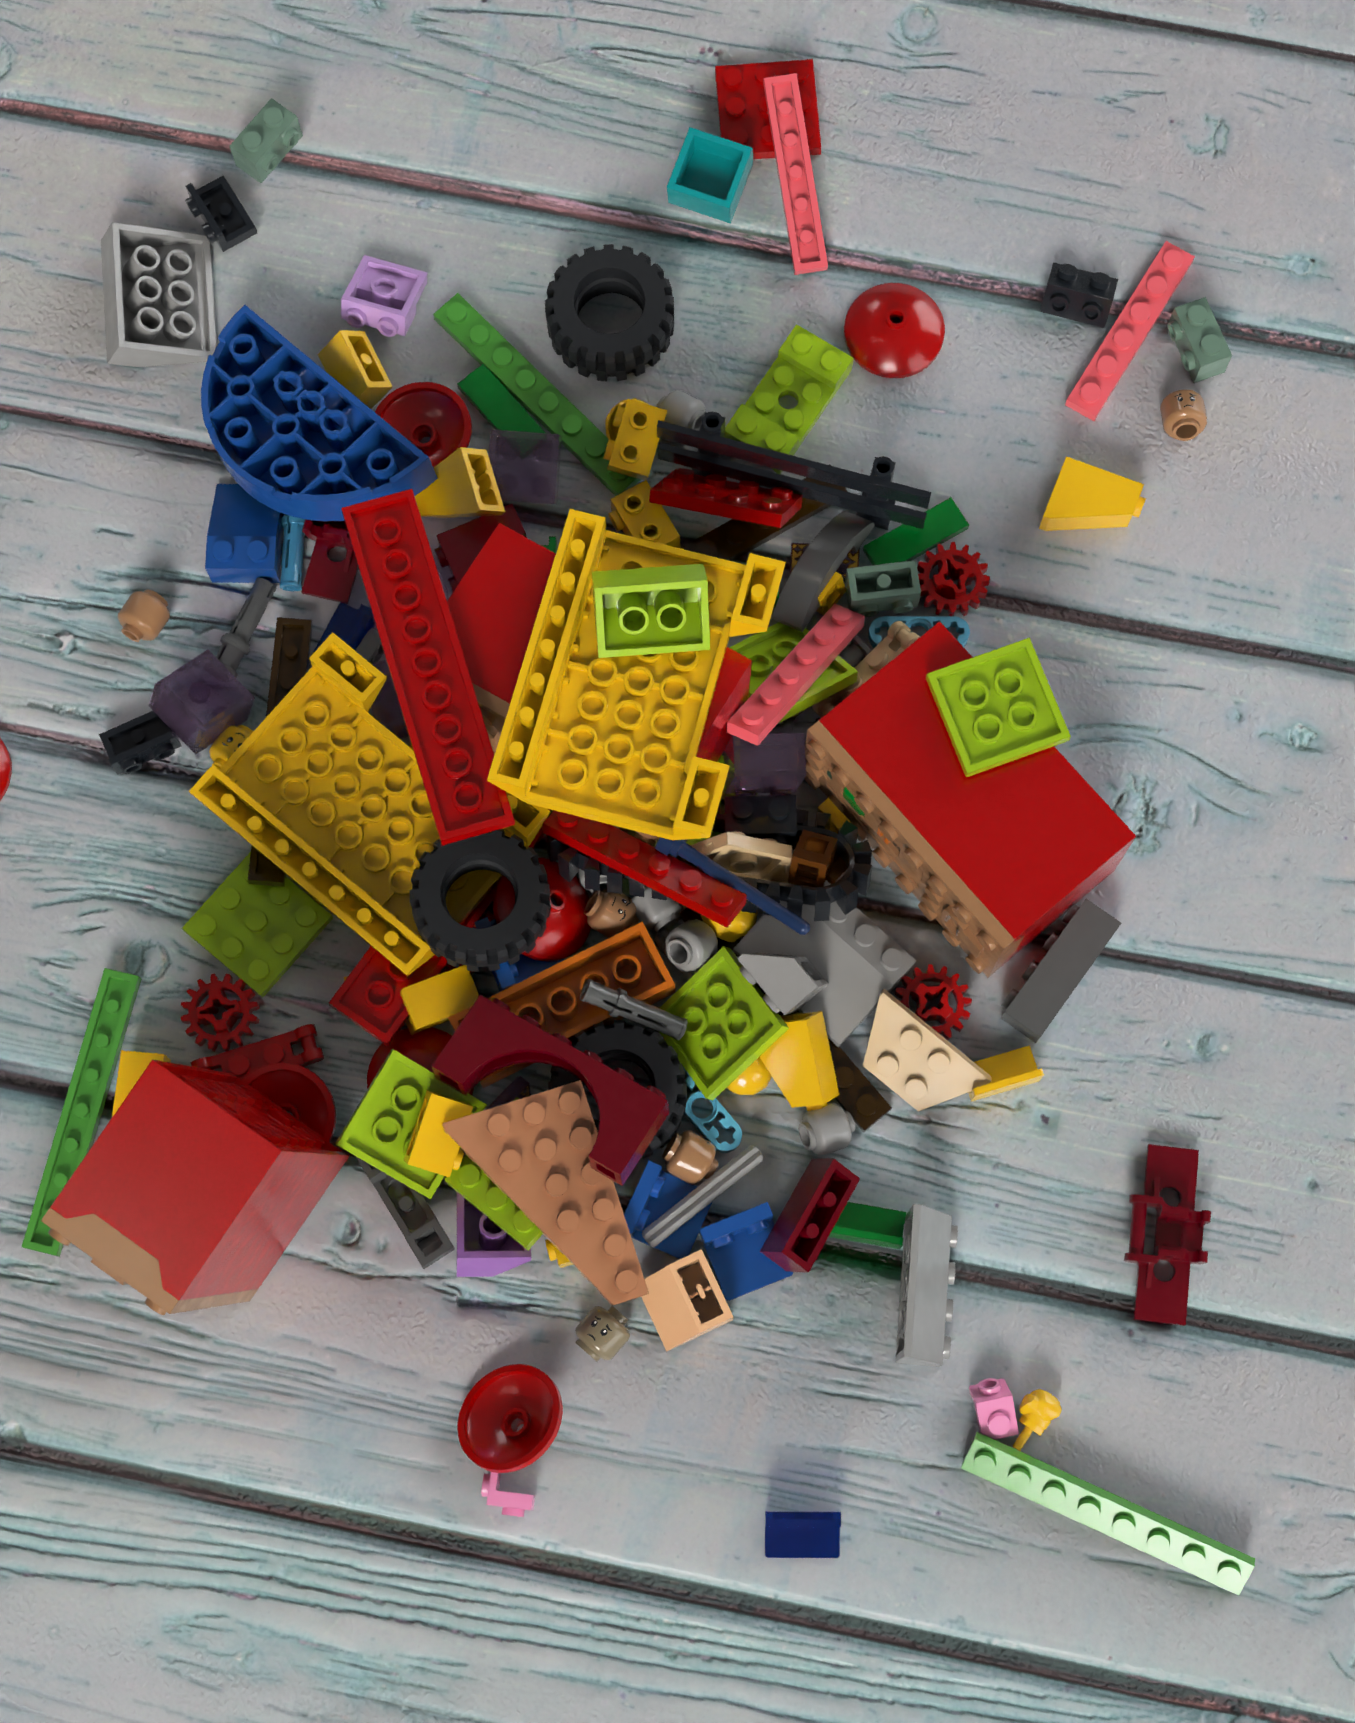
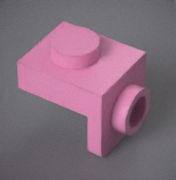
[969,1378,1019,1440]
[481,1472,535,1517]

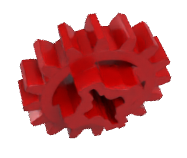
[917,542,990,616]
[895,964,972,1040]
[180,973,260,1052]

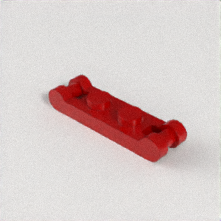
[190,1024,324,1080]

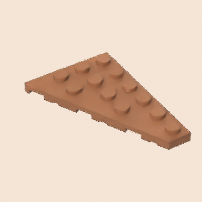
[442,1080,649,1306]

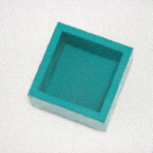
[666,127,753,224]

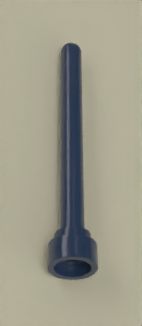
[655,837,810,935]

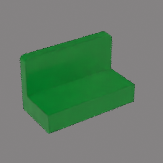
[829,1202,906,1249]

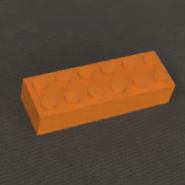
[448,921,676,1088]

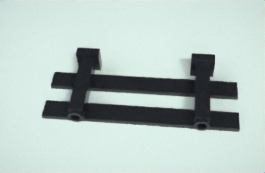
[657,411,932,530]

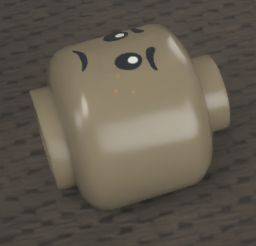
[575,1306,630,1362]

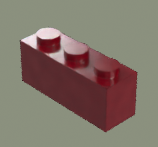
[760,1158,860,1273]

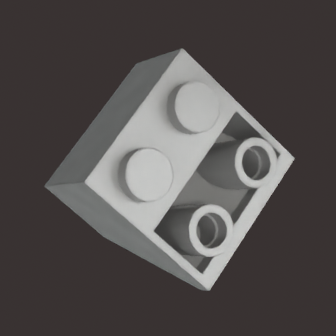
[737,952,828,1015]

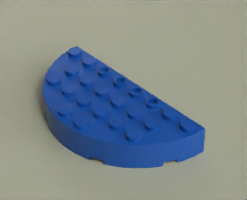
[201,304,438,521]

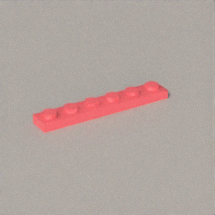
[763,73,828,275]
[1065,241,1195,421]
[727,603,865,746]

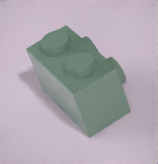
[229,98,303,183]
[1167,297,1232,383]
[845,560,921,617]

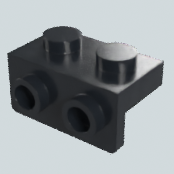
[185,175,258,252]
[1040,262,1118,328]
[99,706,182,775]
[725,795,797,850]

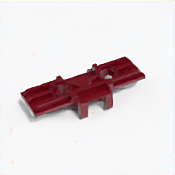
[301,520,359,604]
[1124,1144,1211,1326]

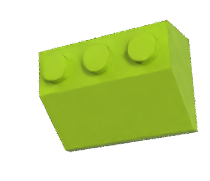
[592,564,710,658]

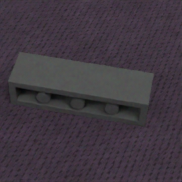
[1001,898,1122,1043]

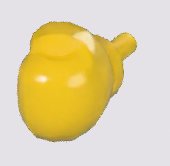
[1012,1389,1062,1451]

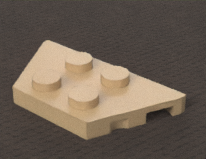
[670,831,792,883]
[863,989,991,1112]

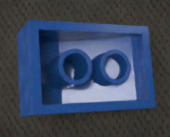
[205,484,284,583]

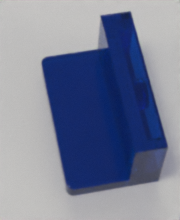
[312,603,376,654]
[765,1511,841,1558]

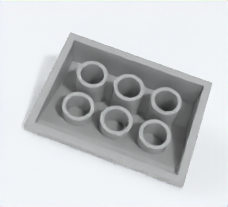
[101,222,217,367]
[733,880,916,1047]
[895,1204,958,1367]

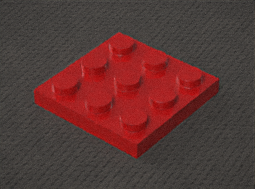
[715,59,821,159]

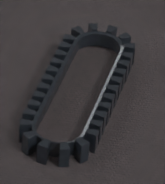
[546,804,872,922]

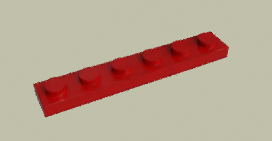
[543,810,747,928]

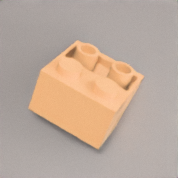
[641,1249,734,1352]

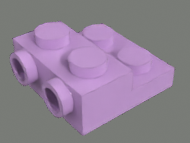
[341,255,428,337]

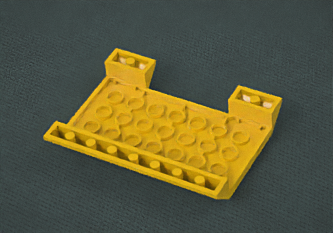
[487,509,786,841]
[189,632,550,976]

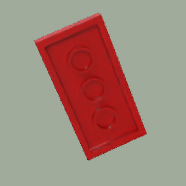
[649,468,803,528]

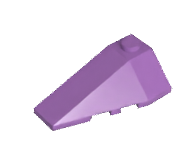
[457,1148,531,1277]

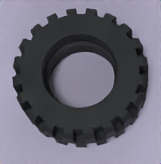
[545,244,674,382]
[409,829,551,972]
[548,1020,687,1159]

